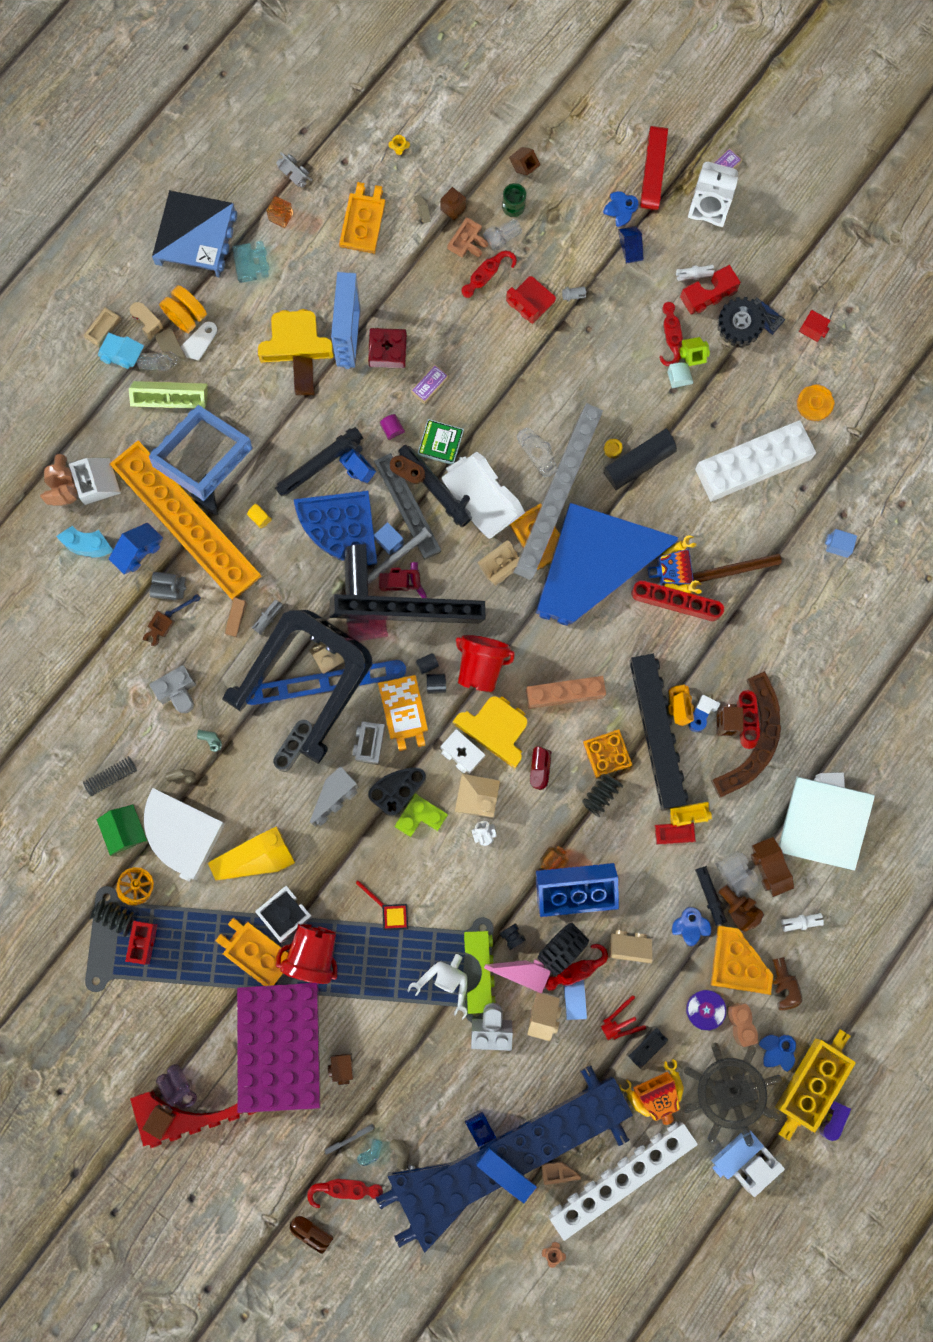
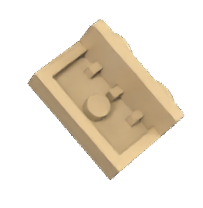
[477,540,520,585]
[309,642,344,674]

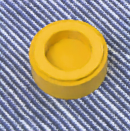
[604,439,623,458]

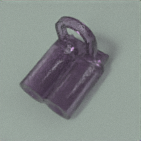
[156,1064,197,1109]

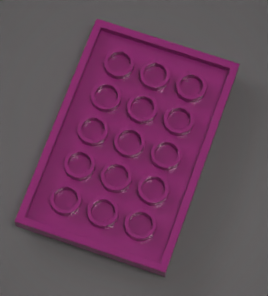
[237,983,321,1113]

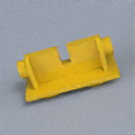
[670,802,712,827]

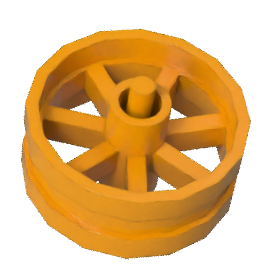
[116,867,154,906]

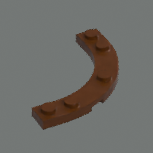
[711,671,781,798]

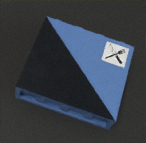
[152,190,237,277]

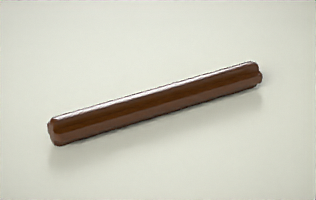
[693,554,782,582]

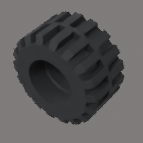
[538,923,589,976]

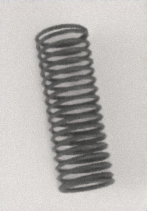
[83,756,137,796]

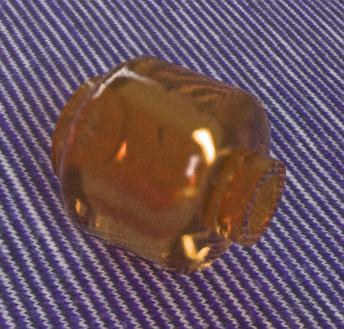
[540,845,569,870]

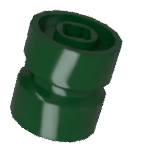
[502,183,527,217]

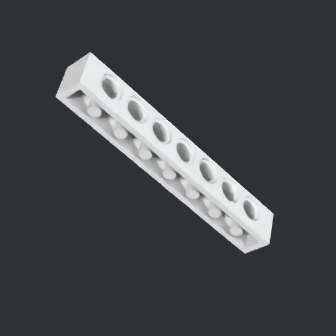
[549,1121,698,1241]

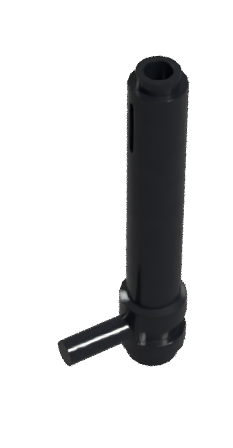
[275,427,364,497]
[398,444,472,528]

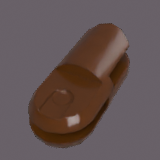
[289,1216,333,1254]

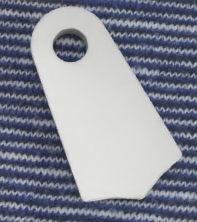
[181,322,217,361]

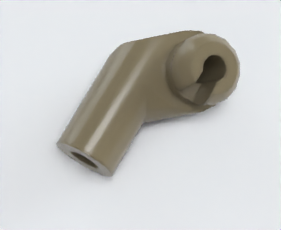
[166,768,196,784]
[389,1139,409,1170]

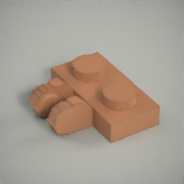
[447,217,488,258]

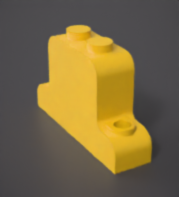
[258,309,334,363]
[453,696,527,769]

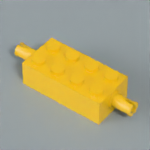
[775,1029,856,1141]

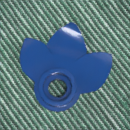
[603,191,639,227]
[672,907,711,947]
[759,1035,796,1072]

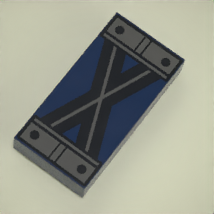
[755,297,785,335]

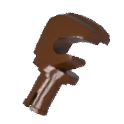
[718,884,764,932]
[772,957,803,1011]

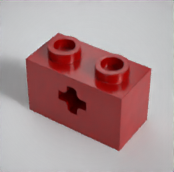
[125,921,158,965]

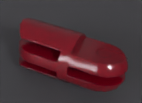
[530,746,552,790]

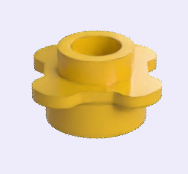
[388,135,410,155]

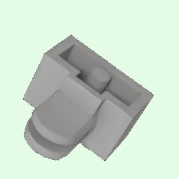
[149,665,196,714]
[471,1003,513,1051]

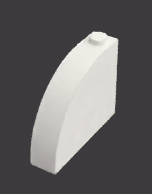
[144,788,225,882]

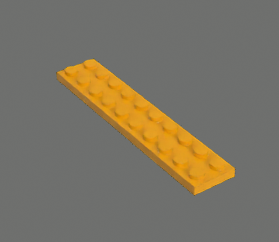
[110,440,262,601]

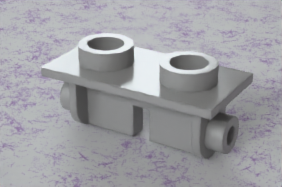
[276,152,312,188]

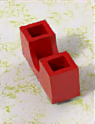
[680,265,741,315]

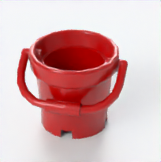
[456,635,515,692]
[276,923,338,984]

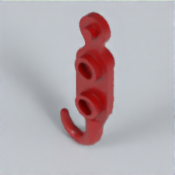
[461,250,517,298]
[659,302,683,367]
[545,944,608,991]
[307,1178,383,1208]

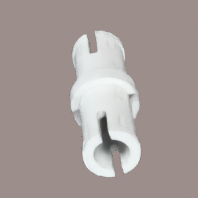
[676,265,715,281]
[781,913,824,932]

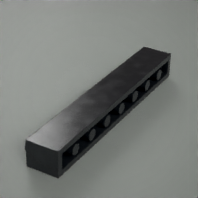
[330,594,486,624]
[629,653,688,810]

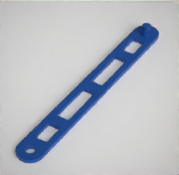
[247,660,406,705]

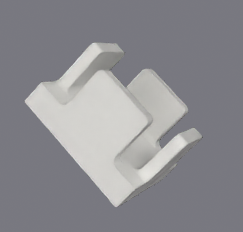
[734,1147,785,1197]

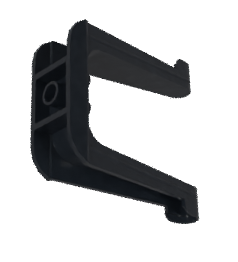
[222,610,372,764]

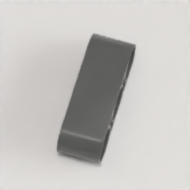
[273,720,313,772]

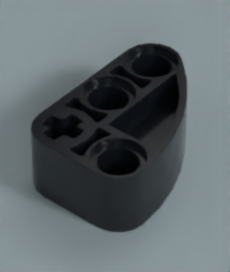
[368,768,426,817]

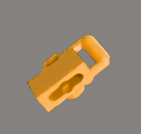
[668,684,694,726]

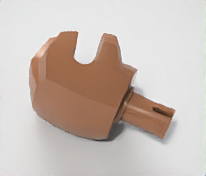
[40,454,78,506]

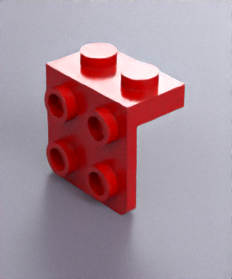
[506,276,556,325]

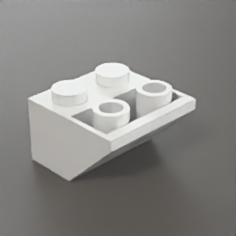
[69,458,121,505]

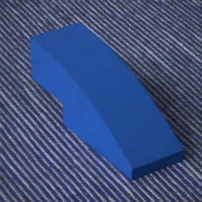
[476,1147,537,1203]

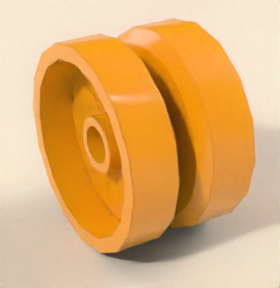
[159,285,207,334]

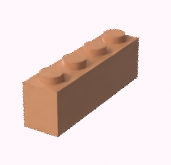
[526,676,606,709]

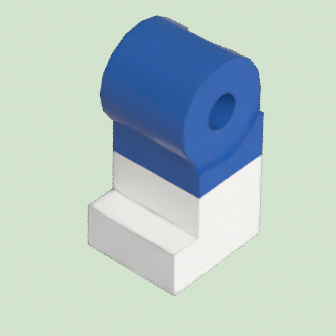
[688,695,720,732]

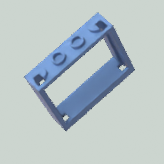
[331,272,361,369]
[149,405,253,501]

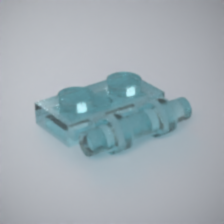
[232,241,270,283]

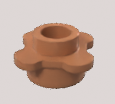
[542,1242,566,1268]

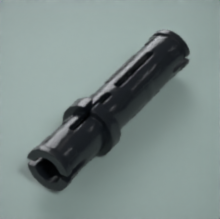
[695,865,728,926]

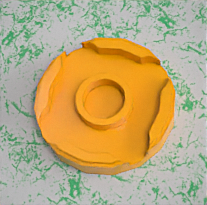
[797,384,835,421]

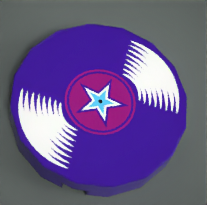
[686,990,726,1031]

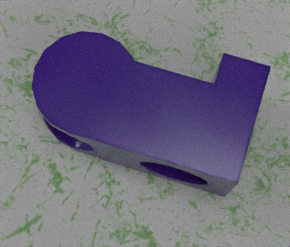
[819,1101,851,1141]

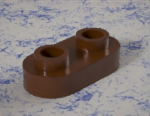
[390,455,426,484]

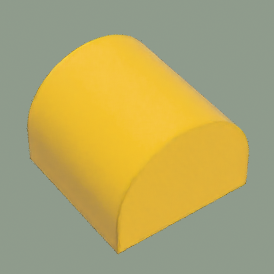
[247,504,272,528]

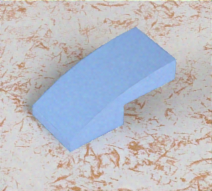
[564,980,587,1020]

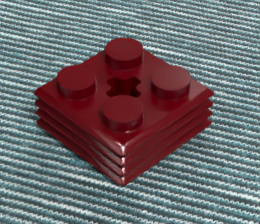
[368,328,407,368]

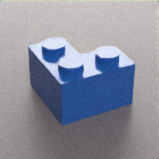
[109,522,163,575]

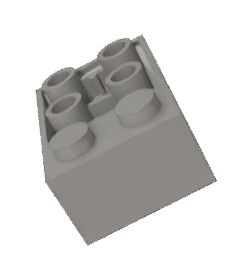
[310,766,359,827]

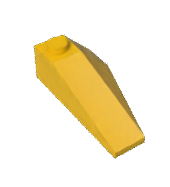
[208,826,295,881]

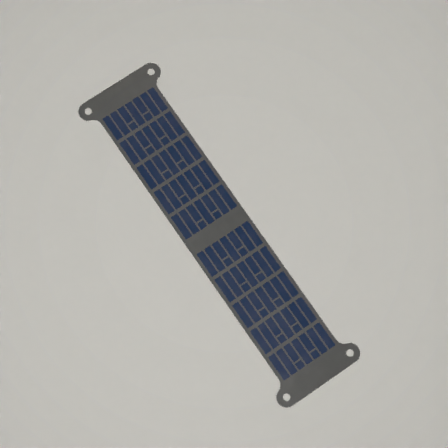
[85,886,493,1023]

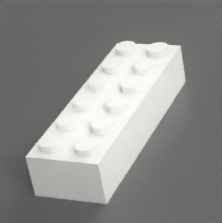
[695,420,816,502]

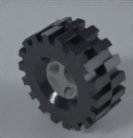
[717,297,765,347]

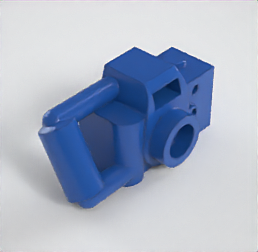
[339,449,376,483]

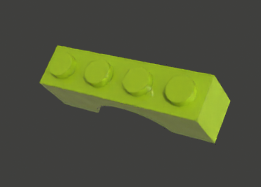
[464,931,496,1014]

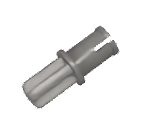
[251,600,283,635]

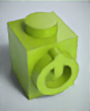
[680,337,710,366]

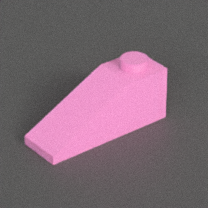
[484,960,550,994]

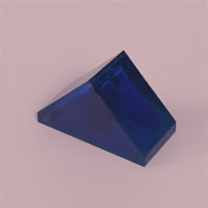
[618,226,644,264]
[464,1109,496,1147]

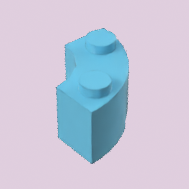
[98,332,144,369]
[56,526,113,558]

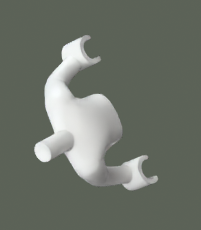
[408,954,468,1019]

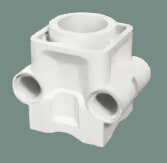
[688,162,738,227]

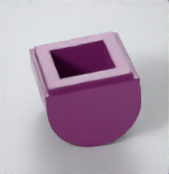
[380,414,405,441]

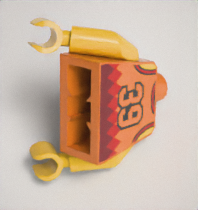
[619,1059,684,1125]

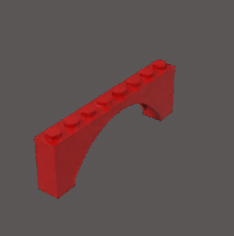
[130,1090,257,1148]

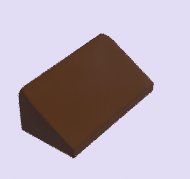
[293,356,314,395]

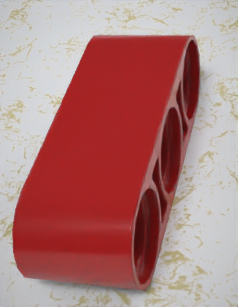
[737,690,760,749]

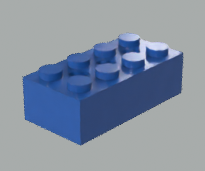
[536,863,619,917]

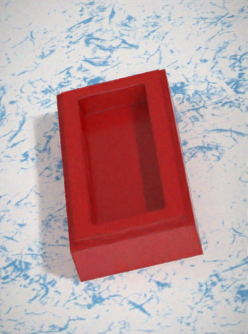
[654,822,696,845]

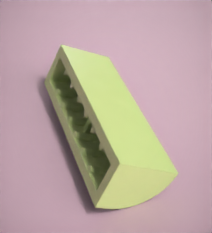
[129,381,208,409]

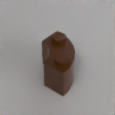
[751,837,794,897]

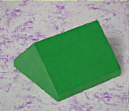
[96,804,147,856]

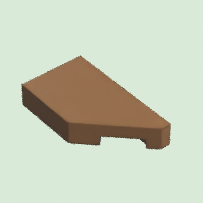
[541,1160,581,1185]

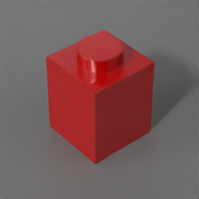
[798,310,831,342]

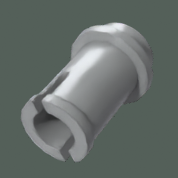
[562,286,586,302]

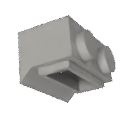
[353,721,385,765]

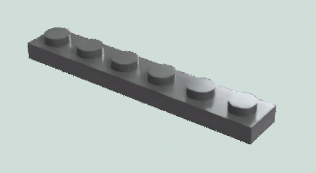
[374,453,441,560]

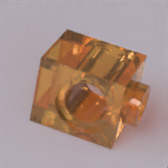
[266,196,293,229]

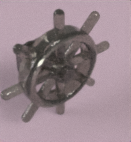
[682,1043,782,1147]

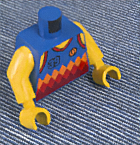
[648,535,702,594]

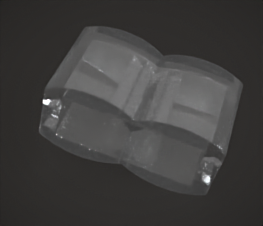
[715,851,759,897]

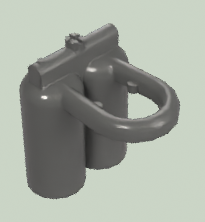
[150,572,187,600]

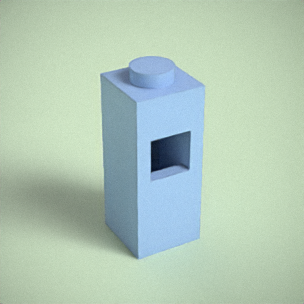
[711,1128,764,1179]

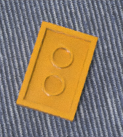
[509,503,559,570]

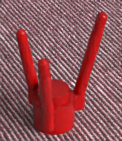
[600,995,646,1041]

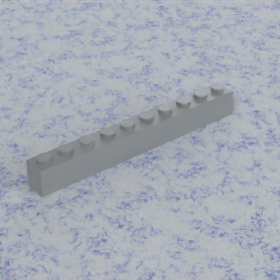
[513,403,603,580]

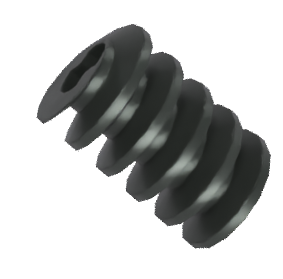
[582,774,623,817]
[89,898,135,937]

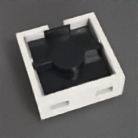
[255,886,312,943]

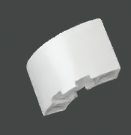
[442,452,525,539]

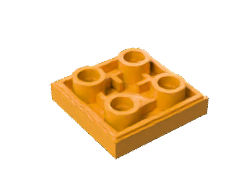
[583,729,632,778]

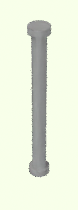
[368,527,432,584]

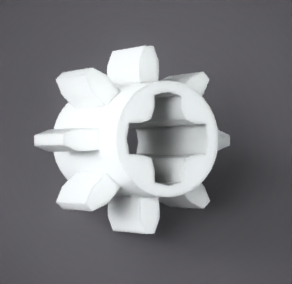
[472,821,497,846]

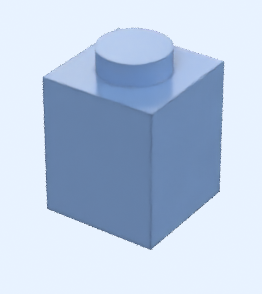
[374,522,404,555]
[825,529,857,558]

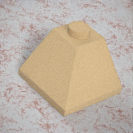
[455,774,500,819]

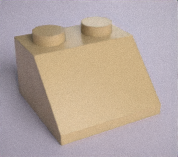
[608,930,652,964]

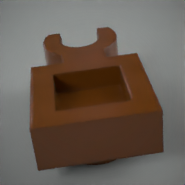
[143,610,175,647]

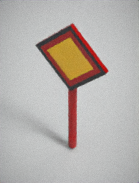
[356,881,408,930]

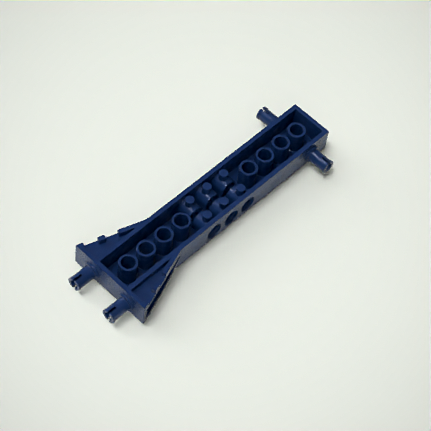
[375,1065,633,1253]

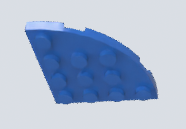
[294,491,377,565]

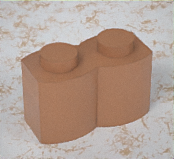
[727,1003,758,1047]

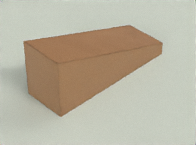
[225,597,247,637]

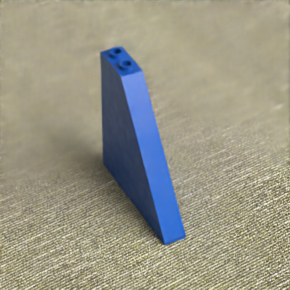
[535,503,678,626]

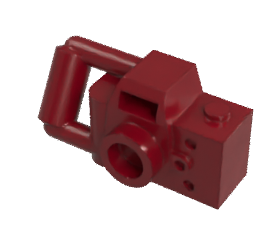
[379,568,421,591]

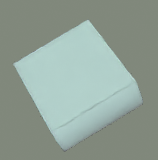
[667,363,693,388]

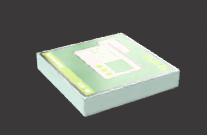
[418,419,464,465]

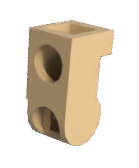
[130,302,164,340]

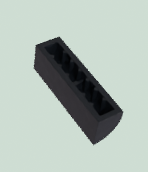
[603,428,677,491]
[344,544,369,624]

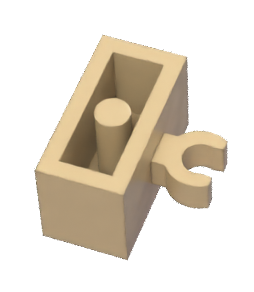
[527,992,562,1041]

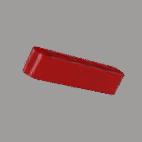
[640,126,668,210]
[631,581,724,621]

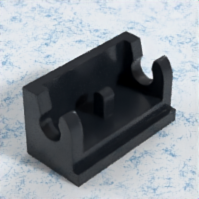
[626,1026,668,1069]

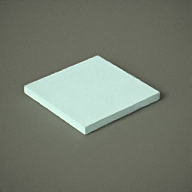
[779,776,875,870]

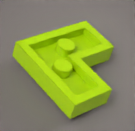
[394,794,448,837]

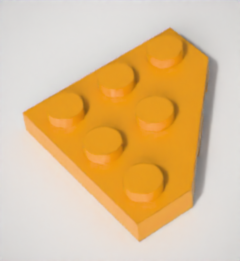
[711,926,773,995]

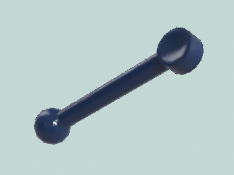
[165,594,201,618]

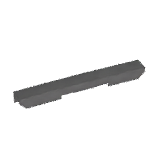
[325,1124,374,1155]

